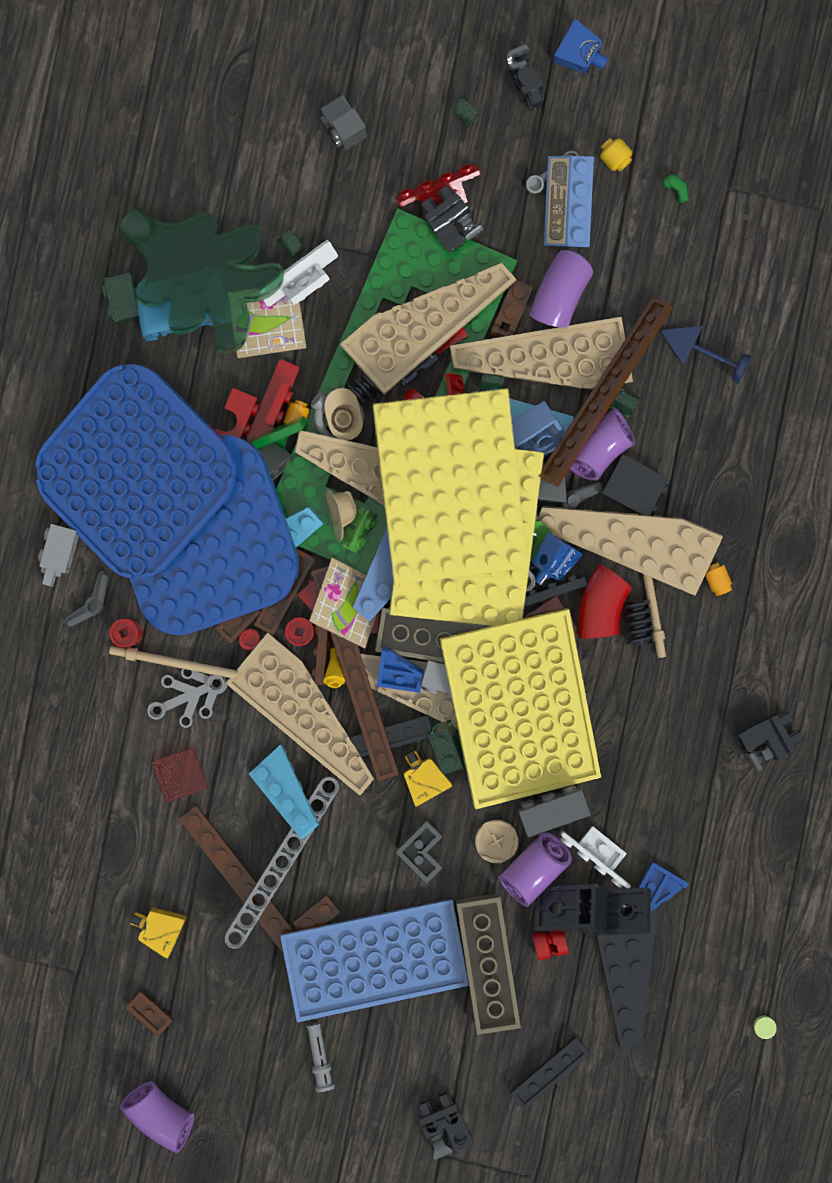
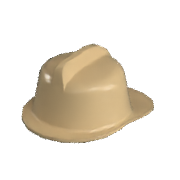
[324,388,363,440]
[325,489,357,541]

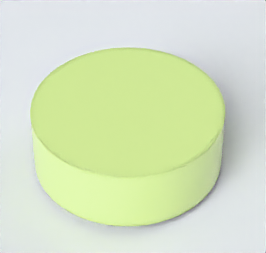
[753,1016,777,1039]

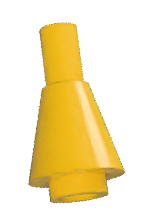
[323,648,345,688]

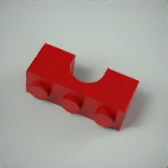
[215,388,260,439]

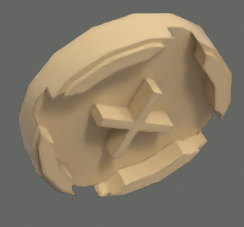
[475,819,518,863]

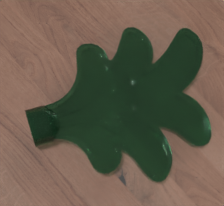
[118,207,284,354]

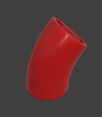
[578,564,632,638]

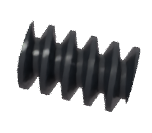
[347,374,382,405]
[623,600,654,645]

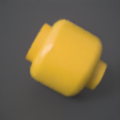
[600,138,632,172]

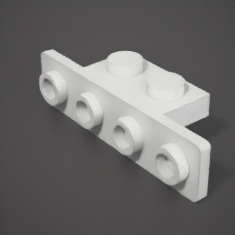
[257,240,338,307]
[559,826,631,889]

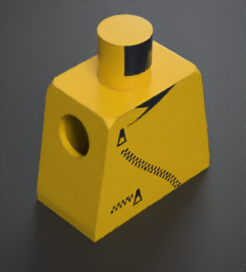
[403,750,452,807]
[131,908,187,959]

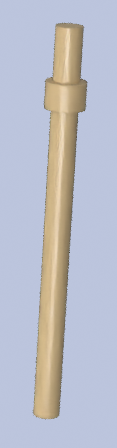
[643,574,666,658]
[109,646,238,679]

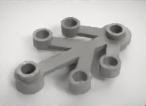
[147,669,227,728]

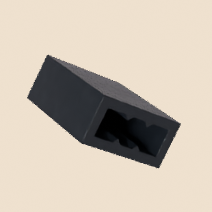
[599,454,669,516]

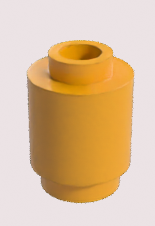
[283,400,310,434]
[705,562,732,596]

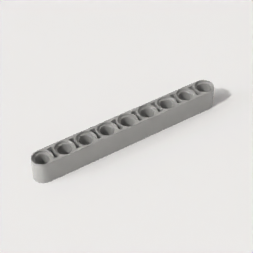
[225,776,339,949]

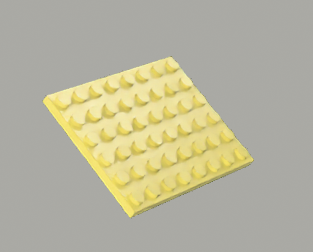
[373,389,528,585]
[389,449,544,626]
[440,608,601,809]

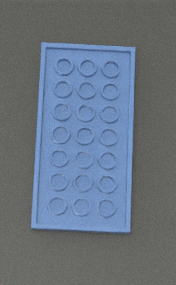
[280,899,469,1022]

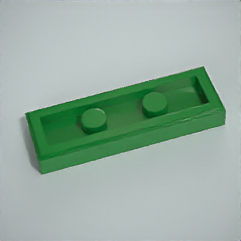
[246,416,307,449]

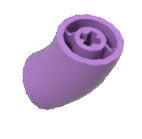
[529,250,593,327]
[570,408,635,481]
[498,832,572,907]
[120,1081,194,1153]

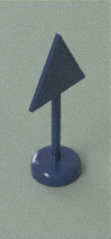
[660,326,752,384]

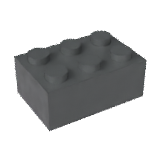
[517,785,591,837]

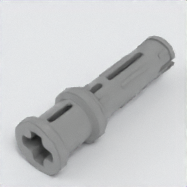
[307,1023,335,1092]

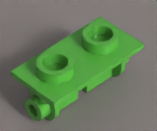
[341,506,377,554]

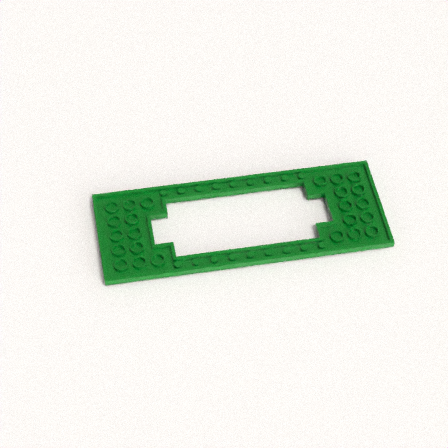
[276,208,518,575]

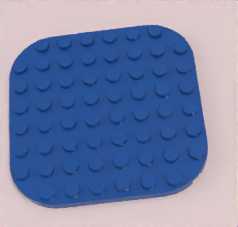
[35,364,236,579]
[129,435,299,635]

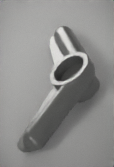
[561,481,603,509]
[64,571,108,627]

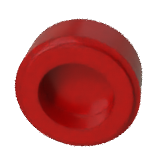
[239,629,261,650]

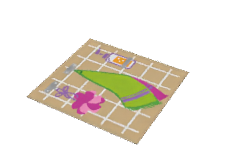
[228,289,306,358]
[310,558,377,648]

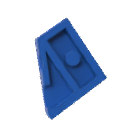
[377,646,424,693]
[637,862,689,911]

